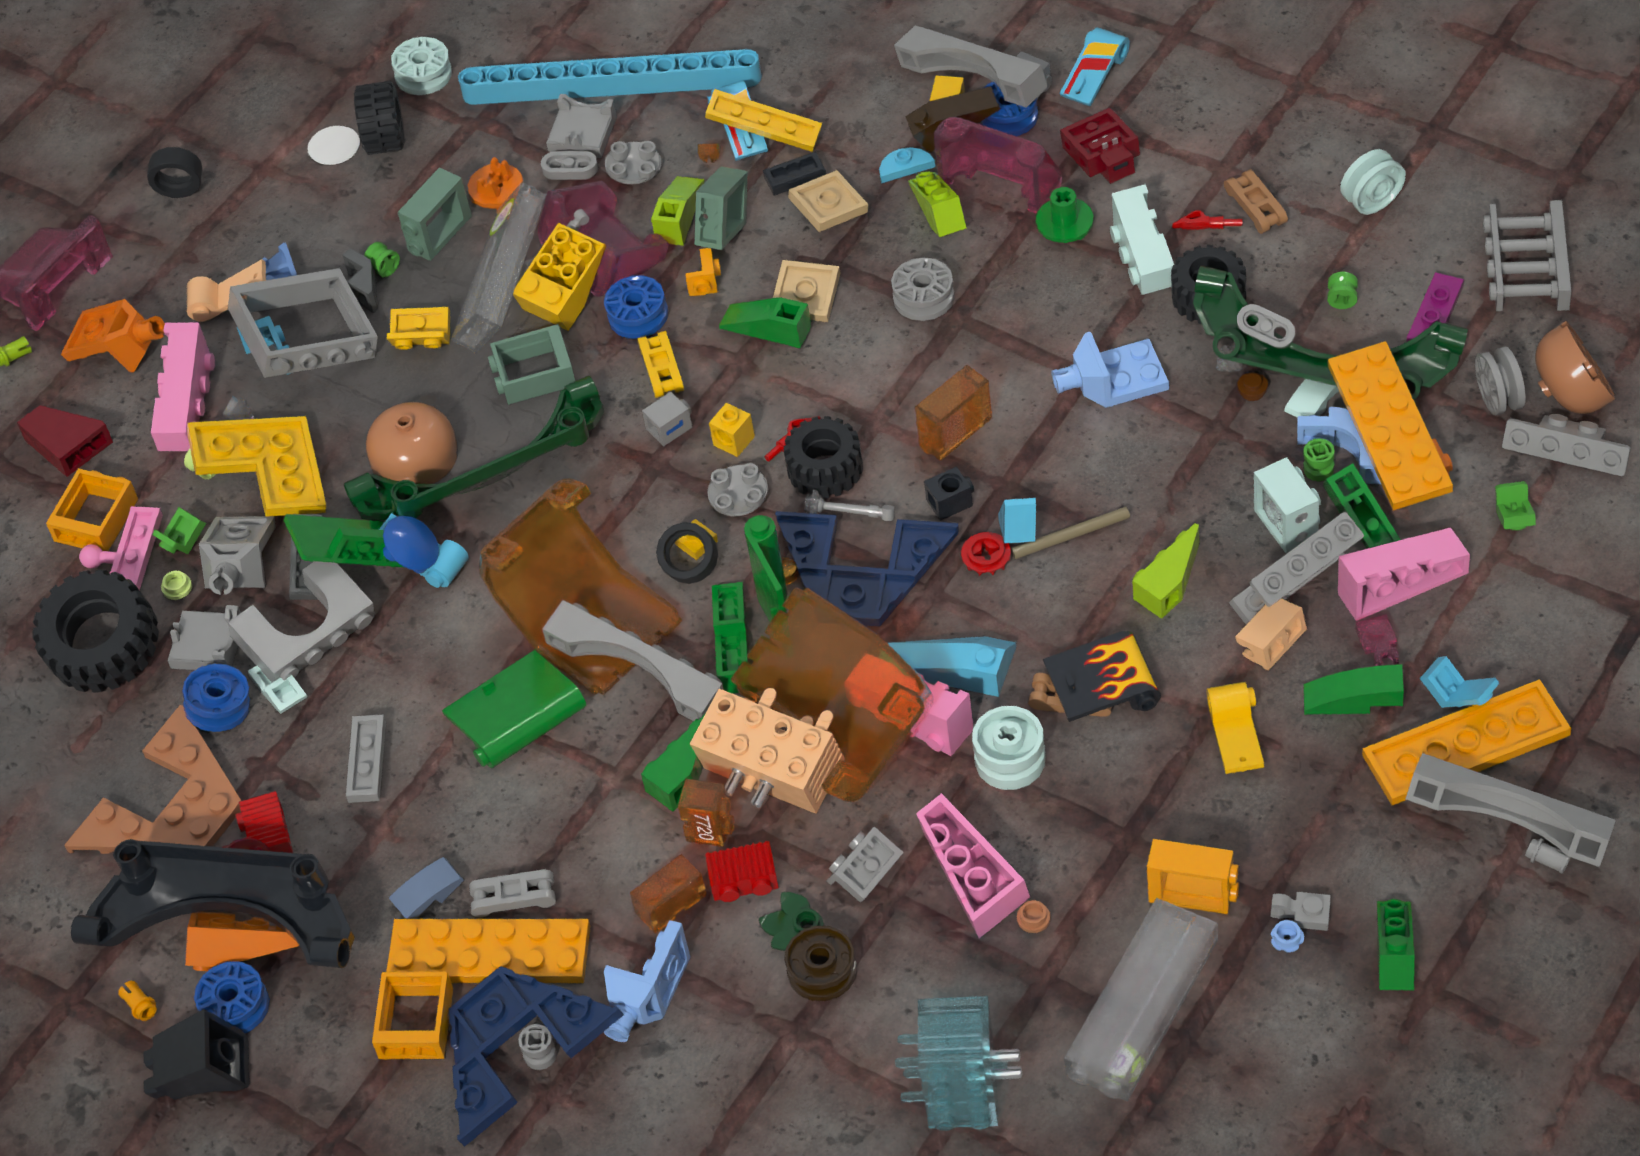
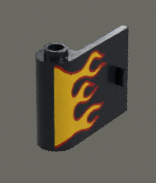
[1043,631,1161,722]

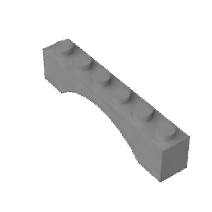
[894,25,1048,108]
[542,600,723,721]
[1406,753,1616,867]

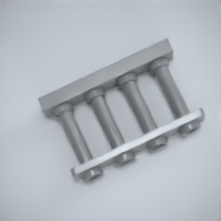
[1483,200,1571,311]
[1229,512,1364,625]

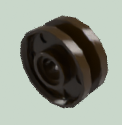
[784,926,857,1001]

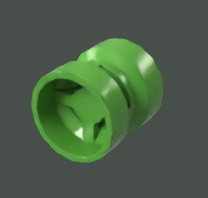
[1303,438,1335,482]

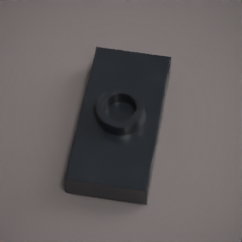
[763,151,826,196]

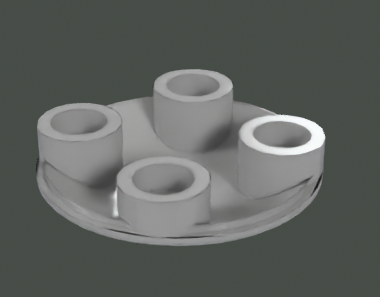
[605,141,661,184]
[707,463,768,516]

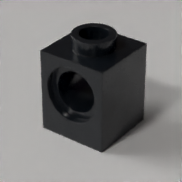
[924,466,975,521]

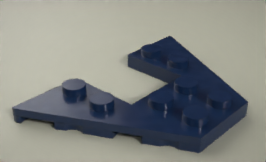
[775,511,959,627]
[448,966,624,1146]

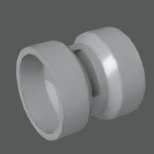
[518,1024,557,1070]

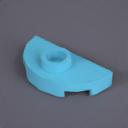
[879,147,935,183]

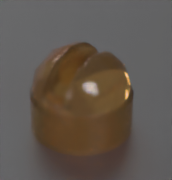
[698,144,720,163]
[781,557,798,585]

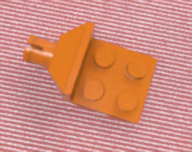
[61,299,165,373]

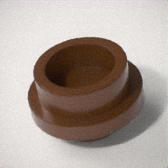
[1237,372,1268,401]

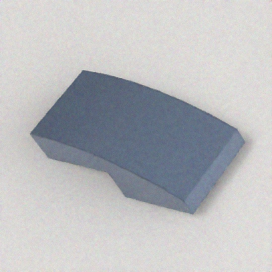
[389,857,464,919]

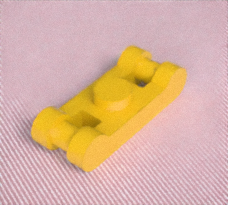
[637,330,684,398]

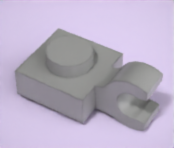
[1271,892,1331,931]

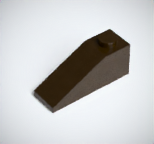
[905,86,1001,154]

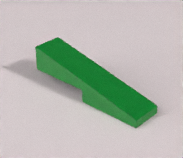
[712,582,751,694]

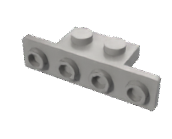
[1502,414,1631,476]

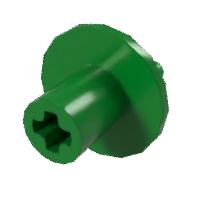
[1035,187,1094,243]

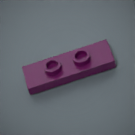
[1406,272,1464,342]

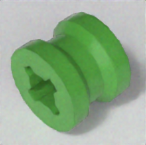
[364,242,400,277]
[1328,272,1358,309]

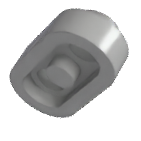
[541,151,598,180]
[1237,304,1295,349]

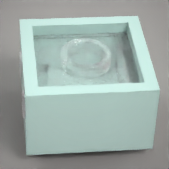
[1254,457,1321,553]

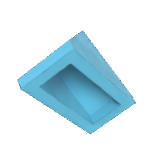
[998,498,1036,543]

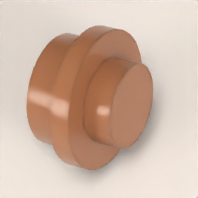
[1017,900,1050,933]

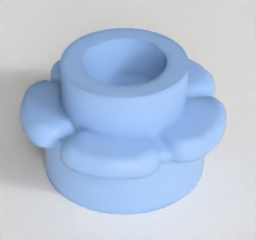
[1271,920,1304,953]

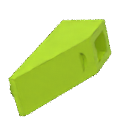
[908,171,966,237]
[651,176,705,246]
[1132,523,1199,619]

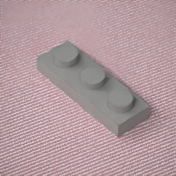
[346,714,386,803]

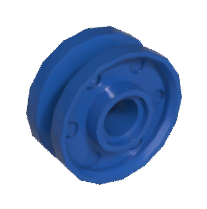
[980,82,1038,138]
[604,275,669,339]
[182,664,250,732]
[194,961,270,1033]

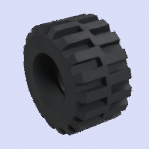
[354,81,404,155]
[1171,245,1246,324]
[784,416,863,499]

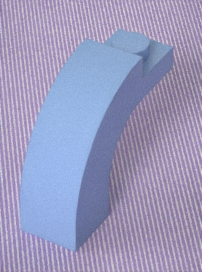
[1297,407,1381,484]

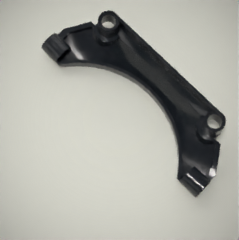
[71,839,355,968]

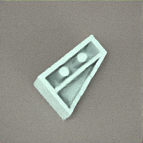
[1110,184,1174,295]

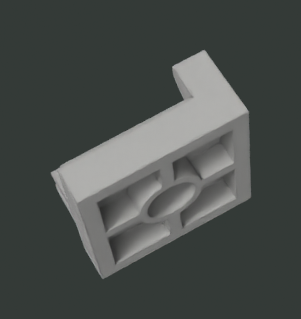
[546,94,617,158]
[168,605,241,670]

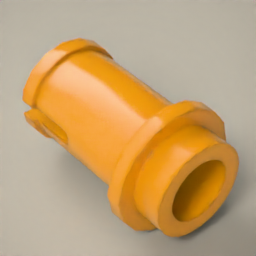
[118,981,157,1021]

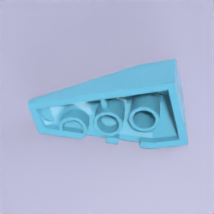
[880,636,1016,697]

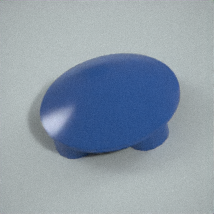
[383,516,439,574]

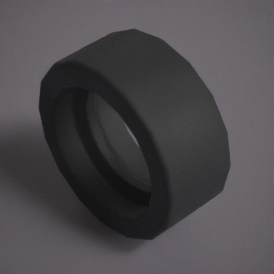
[147,147,202,198]
[656,522,718,584]

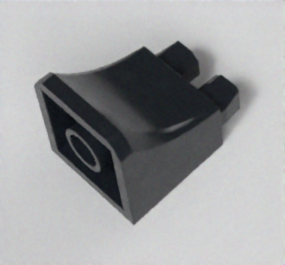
[143,1009,250,1100]

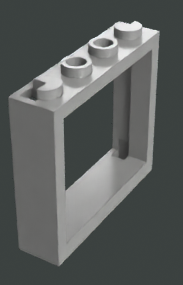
[228,268,378,378]

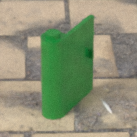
[744,515,794,657]
[442,650,587,769]

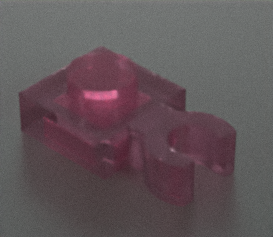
[1355,614,1399,666]

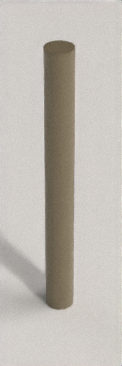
[1011,506,1130,560]

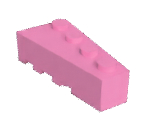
[151,323,215,451]
[1338,528,1470,621]
[845,654,973,756]
[916,793,1030,939]

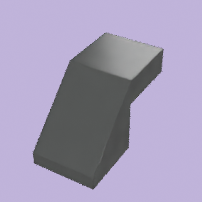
[343,248,378,313]

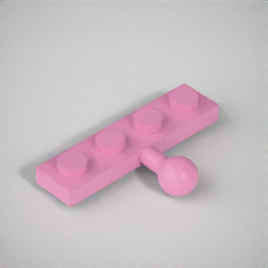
[79,506,163,590]

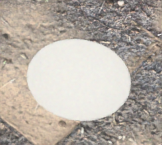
[308,126,360,165]

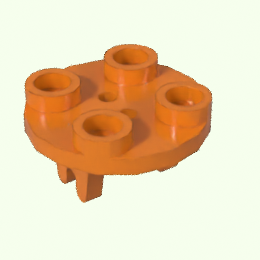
[467,157,524,211]

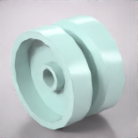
[972,706,1045,790]

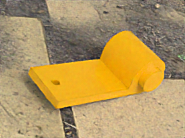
[1206,682,1264,774]

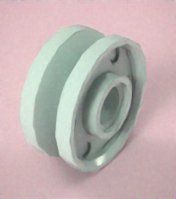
[391,37,452,95]
[1340,149,1406,215]

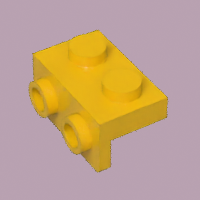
[387,307,450,350]

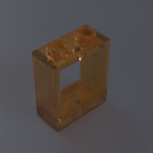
[915,365,992,461]

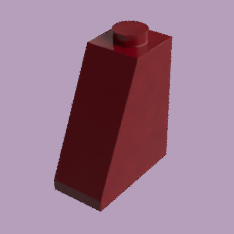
[17,405,113,477]

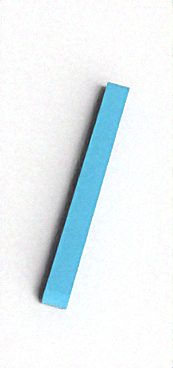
[458,49,762,105]

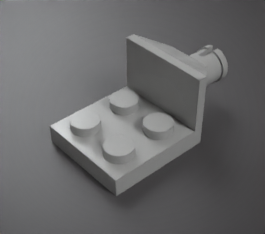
[199,516,276,595]

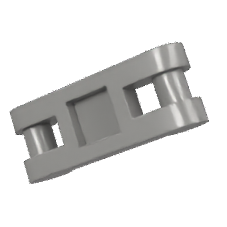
[469,869,556,918]

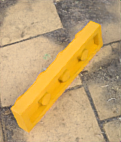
[705,89,822,152]

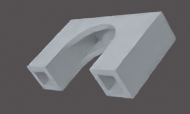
[228,561,374,683]

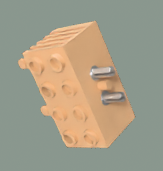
[690,688,845,814]

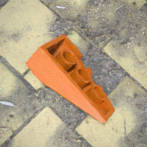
[185,912,299,971]

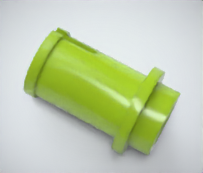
[0,336,32,367]

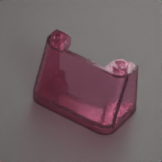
[934,117,1062,214]
[538,181,669,297]

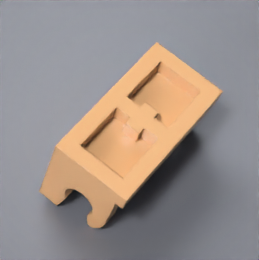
[1235,598,1307,671]

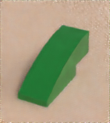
[1304,664,1404,715]

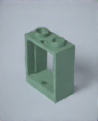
[694,166,748,250]
[397,167,472,261]
[488,324,575,405]

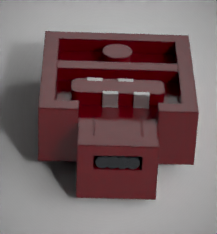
[1060,107,1140,184]

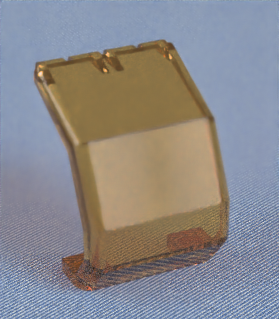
[479,478,682,695]
[731,587,934,802]

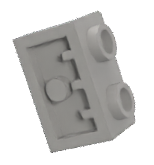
[826,827,904,903]

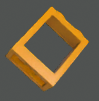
[46,468,138,551]
[1147,839,1239,914]
[372,969,453,1059]

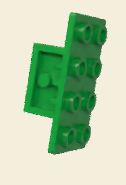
[284,514,403,567]

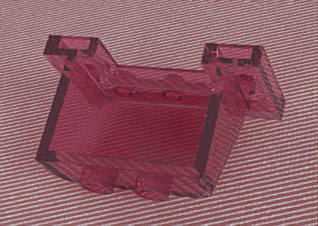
[0,215,113,331]

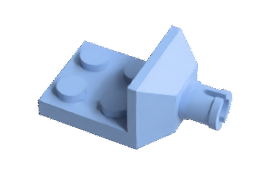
[1051,332,1169,408]
[604,920,691,1042]

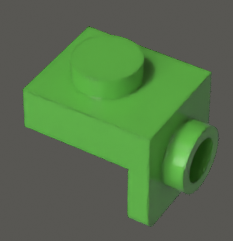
[1495,481,1536,530]
[152,507,206,554]

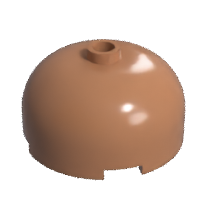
[1535,321,1615,414]
[366,402,457,484]

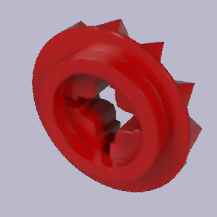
[961,532,1011,576]

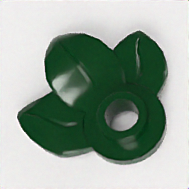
[758,892,824,951]

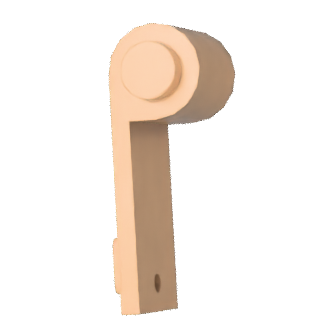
[187,259,266,322]

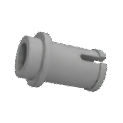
[1525,838,1571,874]

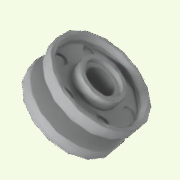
[891,257,955,321]
[1475,346,1526,416]

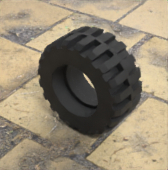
[32,569,159,693]

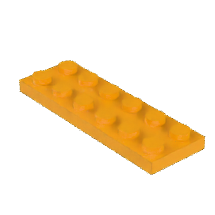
[1328,341,1453,511]
[1362,679,1571,806]
[386,919,590,983]

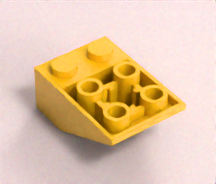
[512,223,606,331]

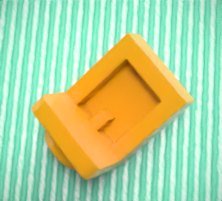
[685,248,721,296]

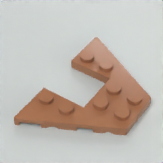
[64,705,241,854]

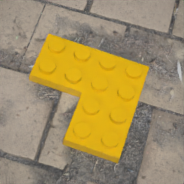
[187,416,326,517]

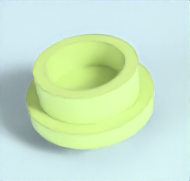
[161,571,192,600]

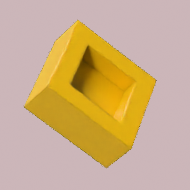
[675,519,718,560]

